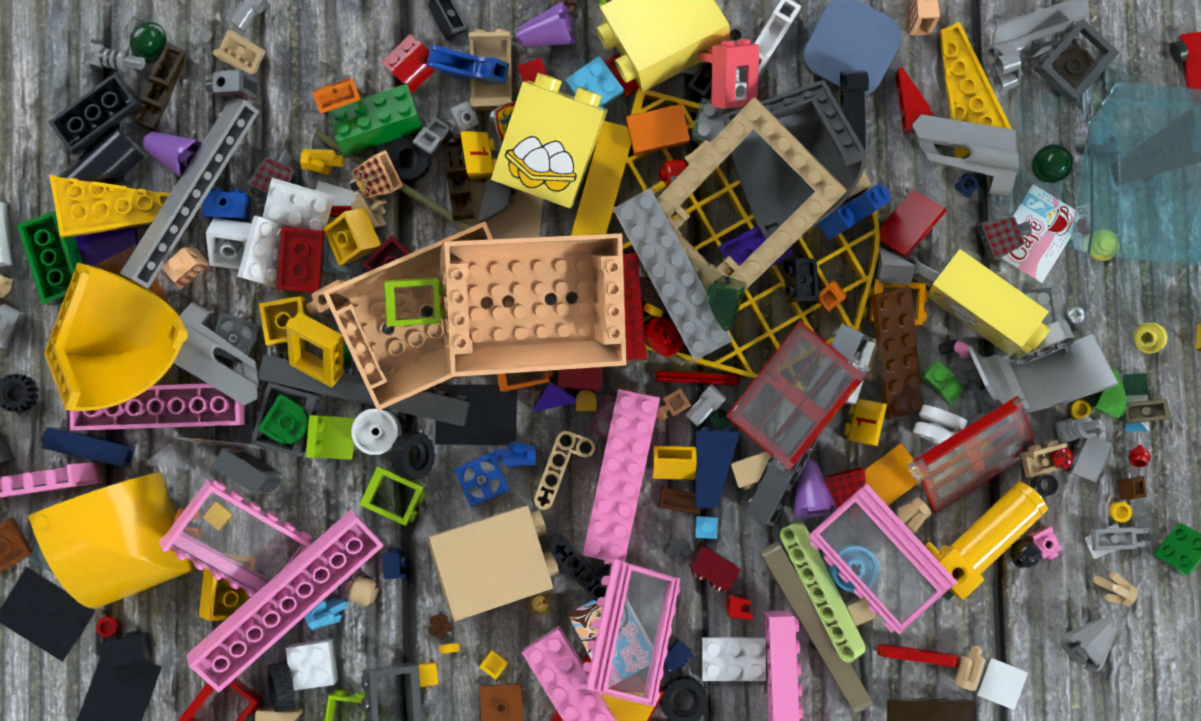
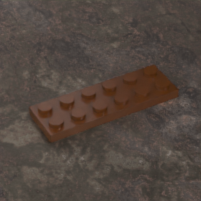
[871,287,923,420]

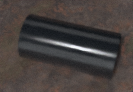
[48,72,142,155]
[58,126,144,185]

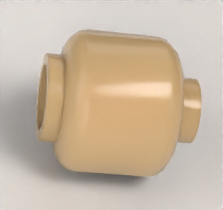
[346,576,379,607]

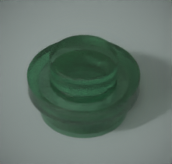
[710,409,730,429]

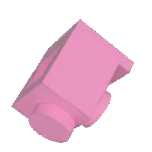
[1027,525,1062,560]

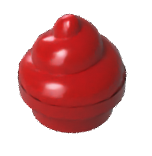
[1128,445,1151,467]

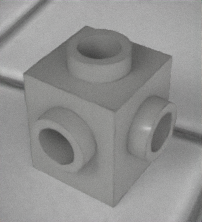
[444,101,479,135]

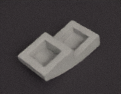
[413,116,450,154]

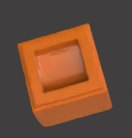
[819,280,847,312]

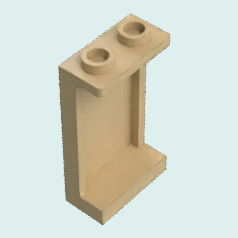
[468,29,513,111]

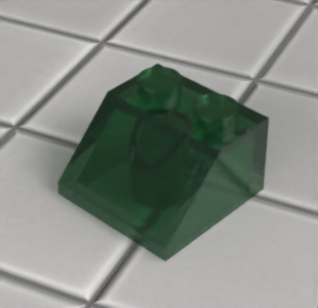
[707,275,747,331]

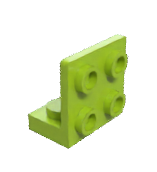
[306,415,355,460]

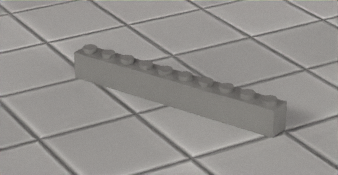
[120,97,260,289]

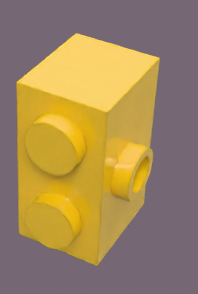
[653,446,697,480]

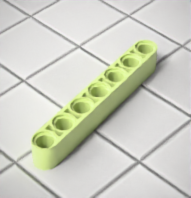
[780,521,865,663]

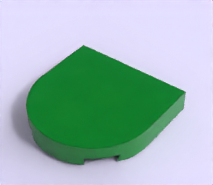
[258,393,309,444]

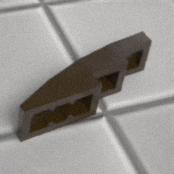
[134,43,186,131]
[442,138,474,221]
[887,698,973,721]

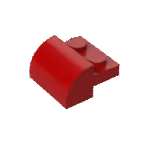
[381,34,435,93]

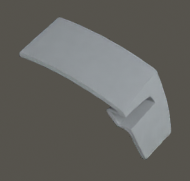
[968,320,1119,415]

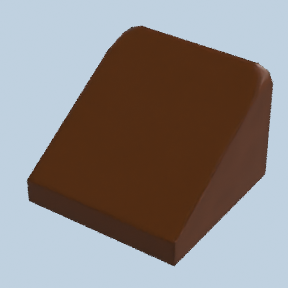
[1118,476,1146,500]

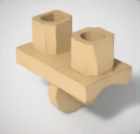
[350,192,388,228]

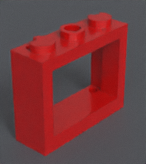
[178,677,262,721]

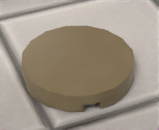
[1051,45,1094,87]

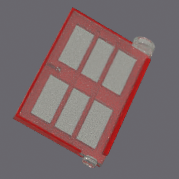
[726,322,870,471]
[906,396,1034,514]

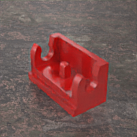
[725,591,753,620]

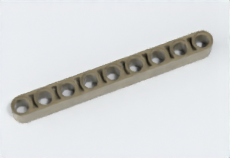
[759,541,873,715]

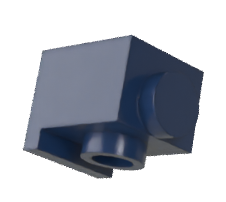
[382,547,408,579]
[663,639,694,674]

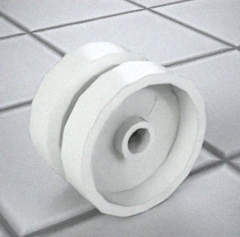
[912,405,967,449]
[351,409,402,455]

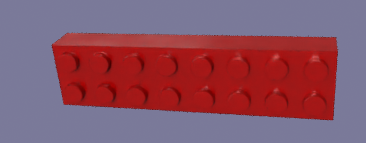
[623,253,647,362]

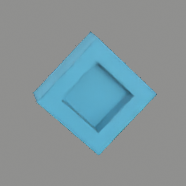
[695,516,718,539]

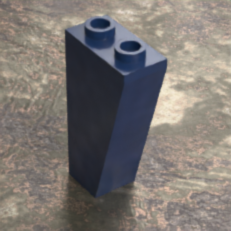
[41,427,136,467]
[694,427,739,508]

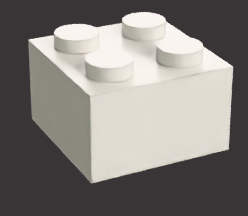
[286,638,338,690]

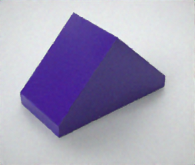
[534,383,576,412]

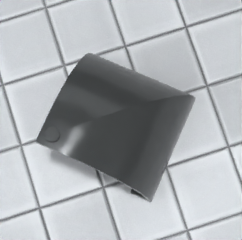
[723,80,866,241]

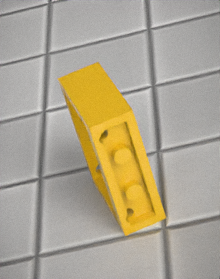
[286,312,344,388]

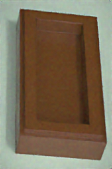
[658,487,701,515]

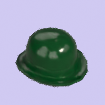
[130,21,167,62]
[1032,144,1073,183]

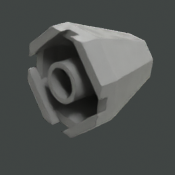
[1061,619,1116,672]

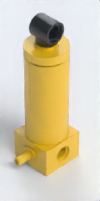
[925,474,1059,600]

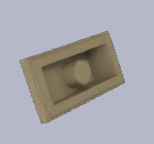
[1124,399,1170,424]

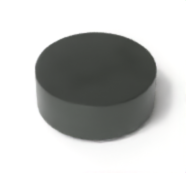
[1170,40,1188,63]

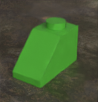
[920,361,964,405]
[1090,369,1128,419]

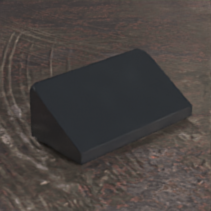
[428,0,469,40]

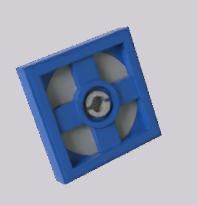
[454,452,510,507]

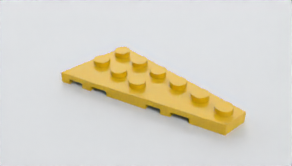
[939,21,1012,158]
[49,175,170,238]

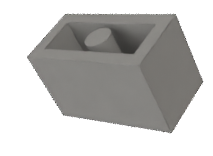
[1065,436,1112,483]

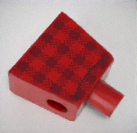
[825,467,866,519]

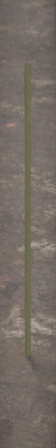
[314,130,685,367]

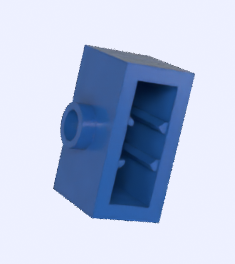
[202,188,251,221]

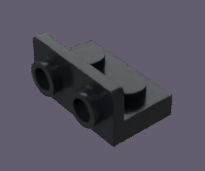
[783,258,819,303]

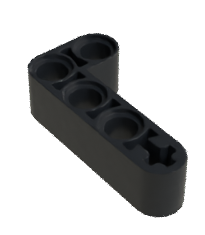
[840,70,869,150]
[547,533,611,601]

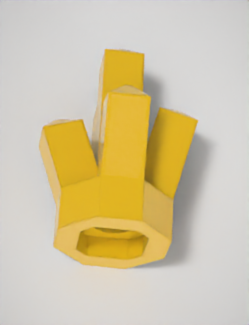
[300,149,345,175]

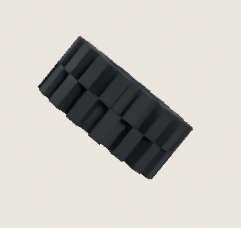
[0,374,39,412]

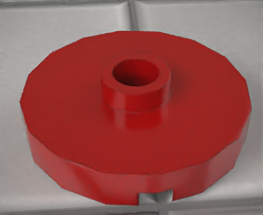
[644,317,683,357]

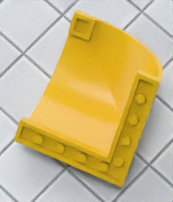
[44,263,188,411]
[28,472,197,609]

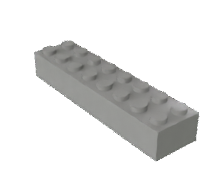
[613,188,733,361]

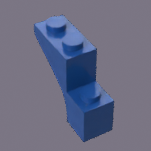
[426,45,509,85]
[818,182,892,240]

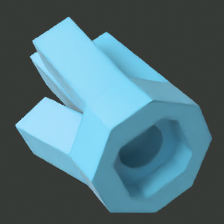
[304,598,347,630]

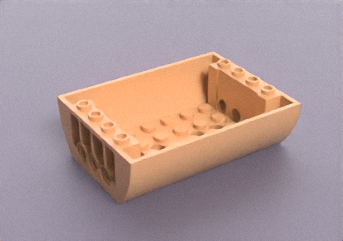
[440,233,626,377]

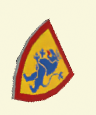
[489,102,516,142]

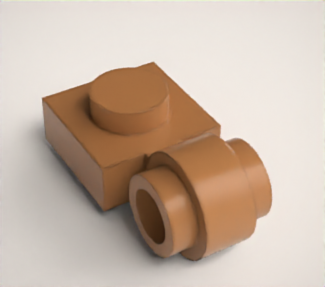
[655,388,692,423]

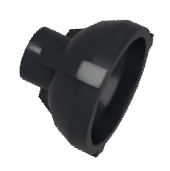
[1010,539,1043,568]

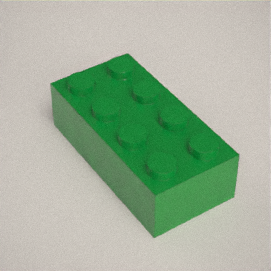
[328,84,423,156]
[17,211,83,306]

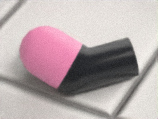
[938,339,970,358]

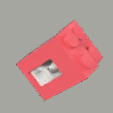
[699,39,759,109]

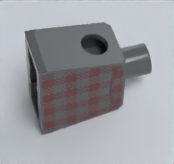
[205,70,259,100]
[248,150,297,195]
[976,217,1032,263]

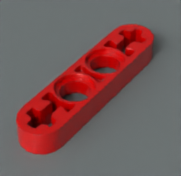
[877,643,960,667]

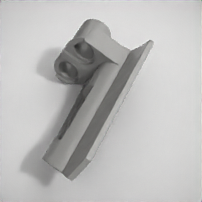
[986,0,1088,92]
[912,114,1019,197]
[173,302,258,405]

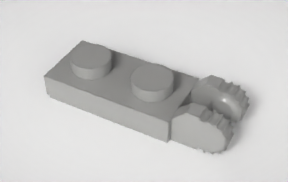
[1091,527,1151,551]

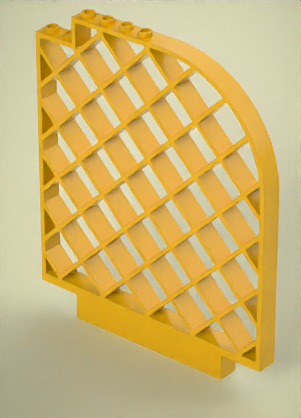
[571,87,880,392]

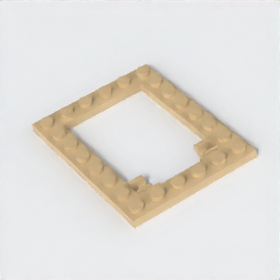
[657,97,848,311]

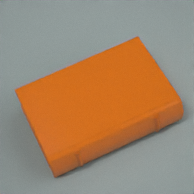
[626,104,690,156]

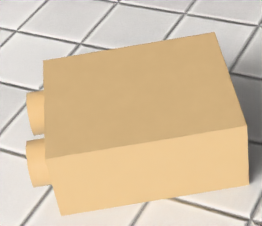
[426,506,559,622]

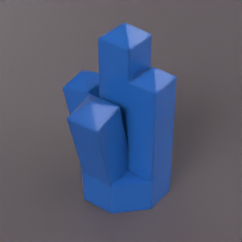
[492,441,536,467]

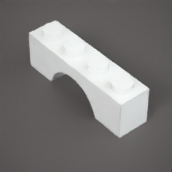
[754,0,801,76]

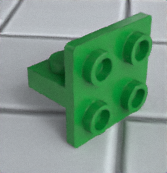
[1154,522,1201,577]

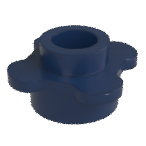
[955,173,980,198]

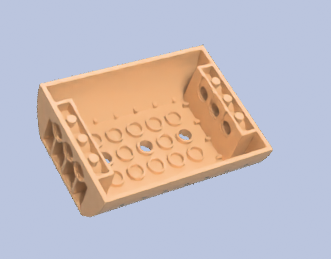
[323,221,514,411]

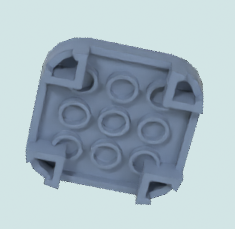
[801,0,902,95]

